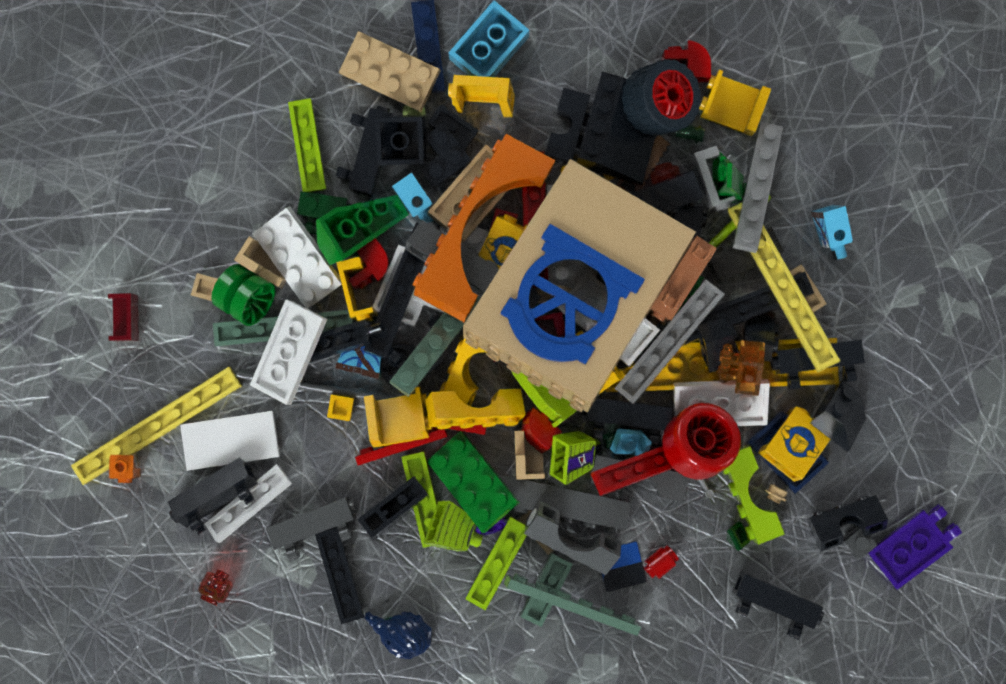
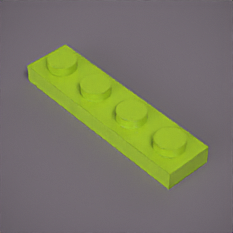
[288,98,327,193]
[401,451,437,548]
[465,516,527,610]

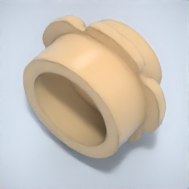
[765,484,788,504]

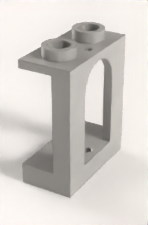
[688,145,735,214]

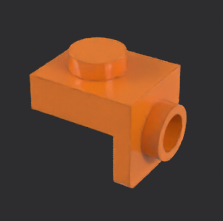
[109,455,140,483]

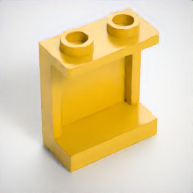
[448,75,515,117]

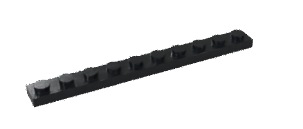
[616,271,814,371]

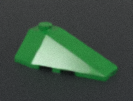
[712,152,746,203]
[316,195,409,265]

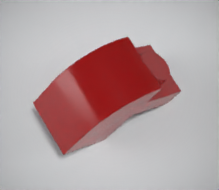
[662,40,711,83]
[349,238,390,289]
[522,408,562,454]

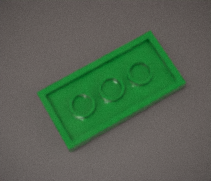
[427,431,519,533]

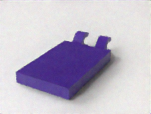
[868,504,962,590]

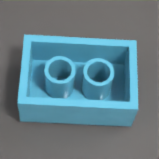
[448,0,530,77]

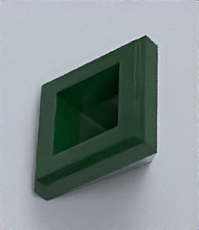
[727,521,751,551]

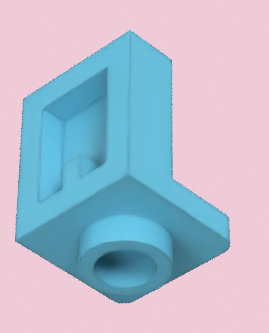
[610,429,651,456]

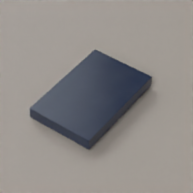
[747,411,829,494]

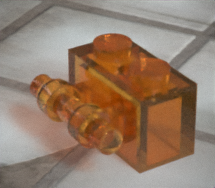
[717,340,765,396]

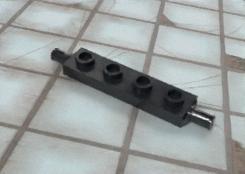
[309,319,385,363]

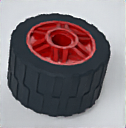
[622,59,701,136]

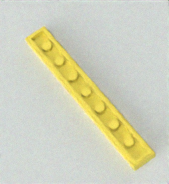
[727,202,840,373]
[71,366,242,485]

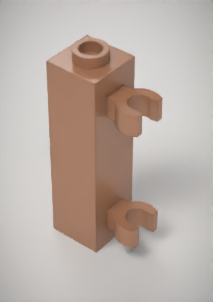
[650,236,717,322]

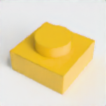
[327,394,355,421]

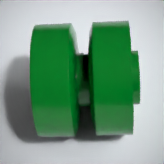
[211,264,275,326]

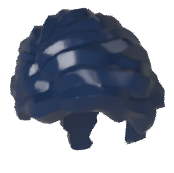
[364,611,432,659]

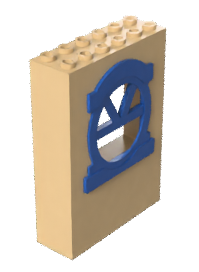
[463,159,696,412]

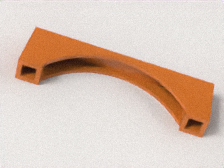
[413,134,555,322]

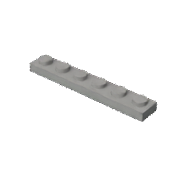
[733,121,783,253]
[615,280,725,404]

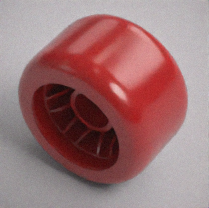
[662,403,741,480]

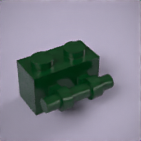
[297,191,350,236]

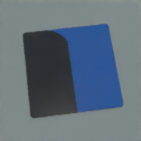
[602,542,647,592]

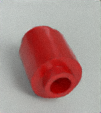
[643,545,679,579]

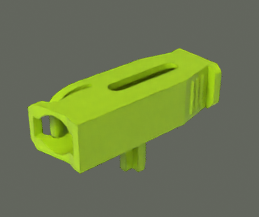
[511,371,577,428]

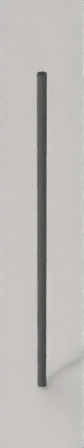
[237,369,581,434]

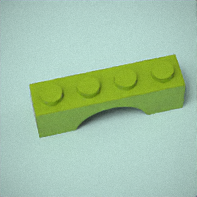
[722,445,785,545]

